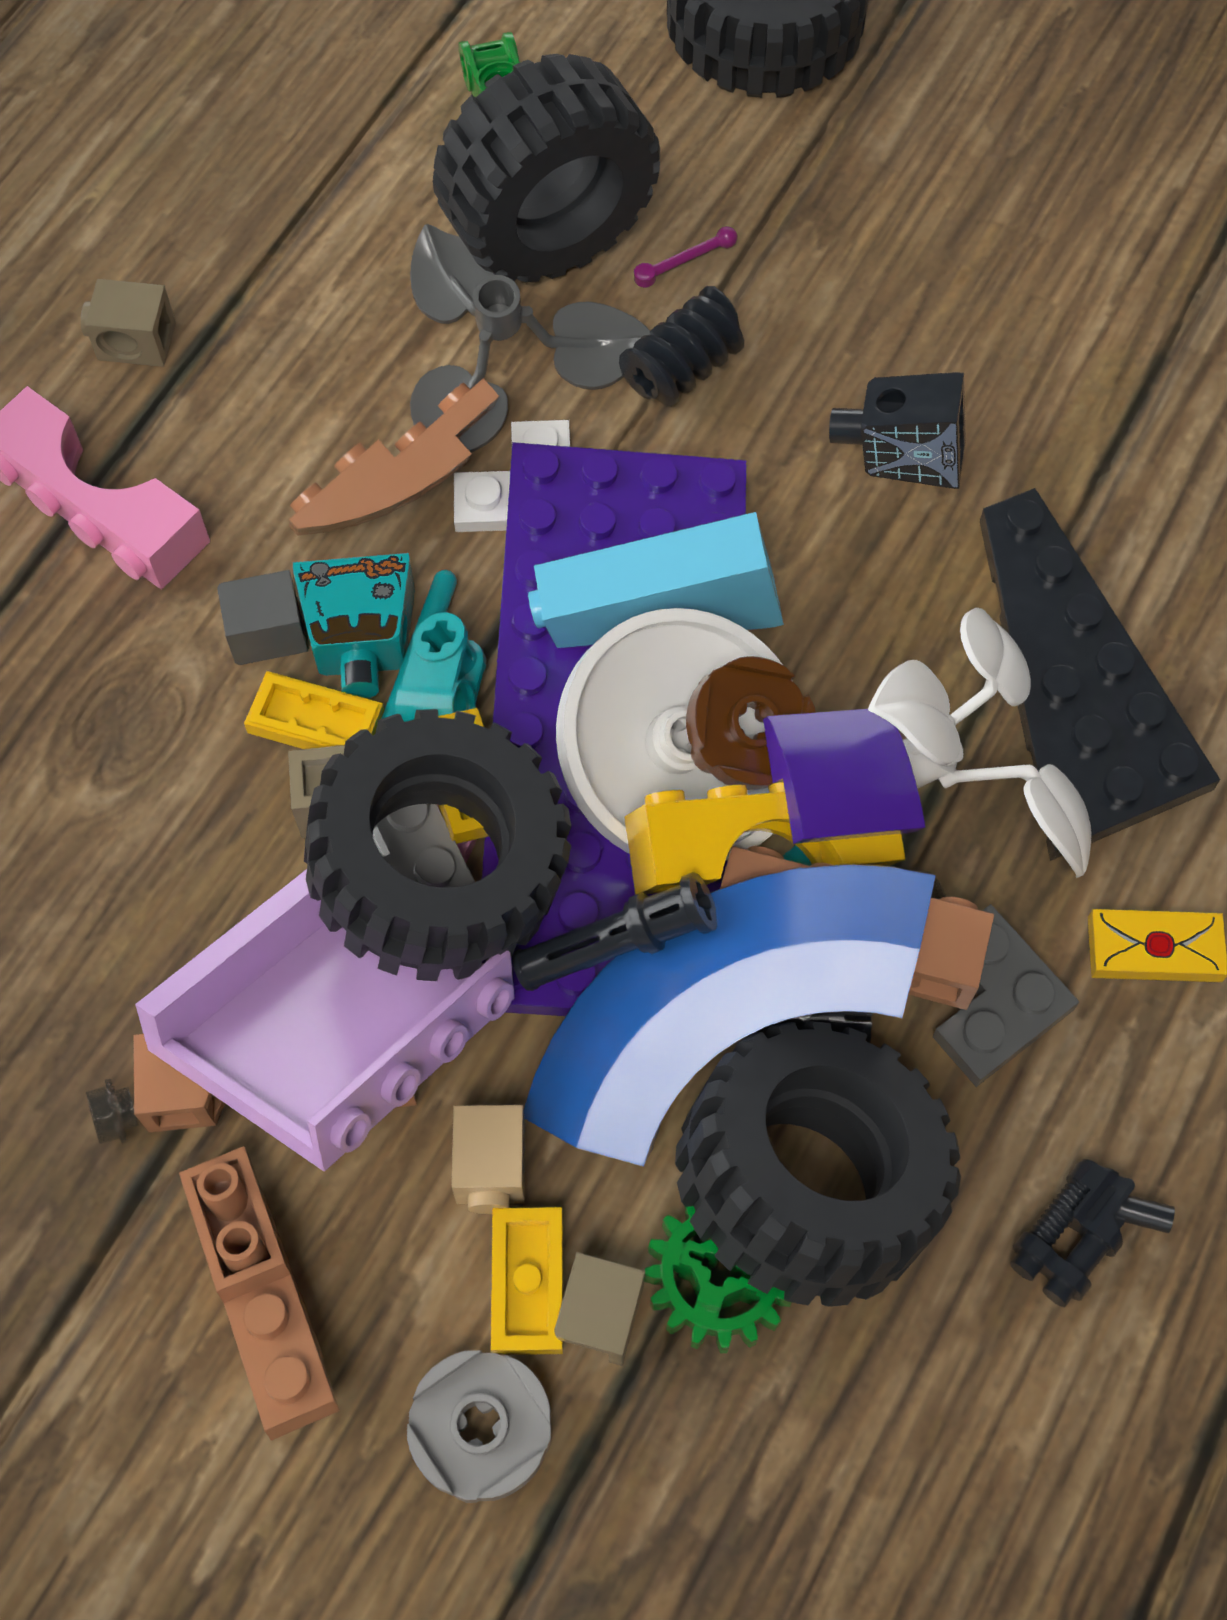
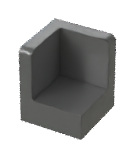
[217,570,308,665]

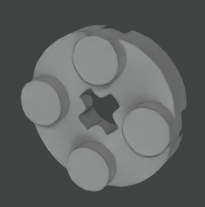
[407,1350,551,1503]

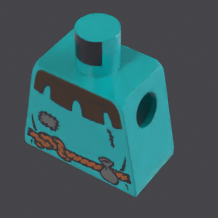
[293,553,415,699]

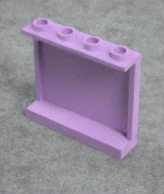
[135,869,514,1172]

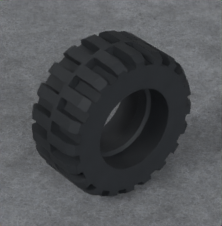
[667,0,868,98]
[432,54,660,282]
[304,709,571,981]
[675,1021,961,1307]

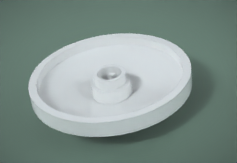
[556,608,793,861]

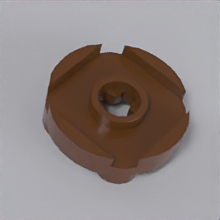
[686,656,816,790]

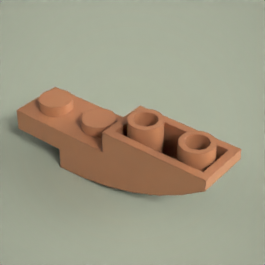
[289,378,499,536]
[179,1146,340,1441]

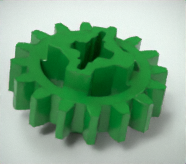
[645,1206,792,1353]

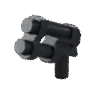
[1010,1159,1175,1308]

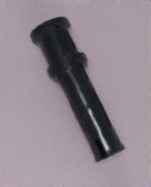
[513,872,717,991]

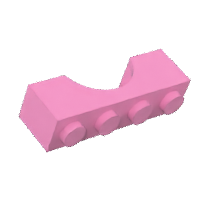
[0,386,210,590]

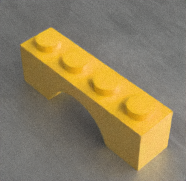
[624,781,905,895]

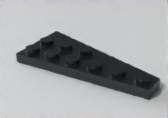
[980,488,1221,861]

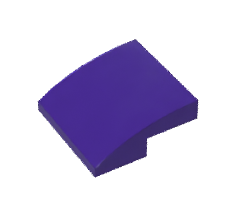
[763,709,926,844]

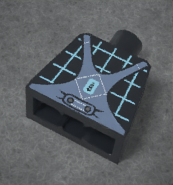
[829,372,966,489]

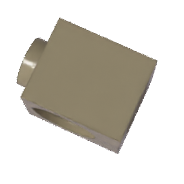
[81,279,176,367]

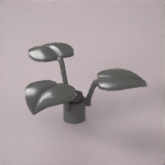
[410,224,650,452]

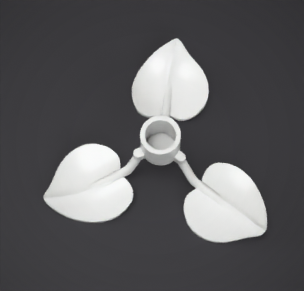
[868,608,1091,878]

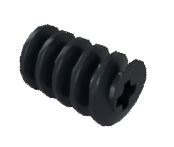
[619,286,745,407]

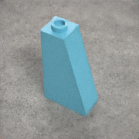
[528,512,784,648]

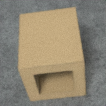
[452,1105,525,1214]

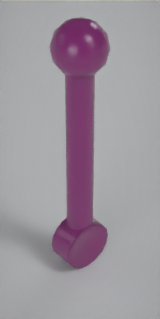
[634,226,738,288]

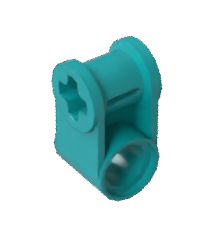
[395,612,486,722]

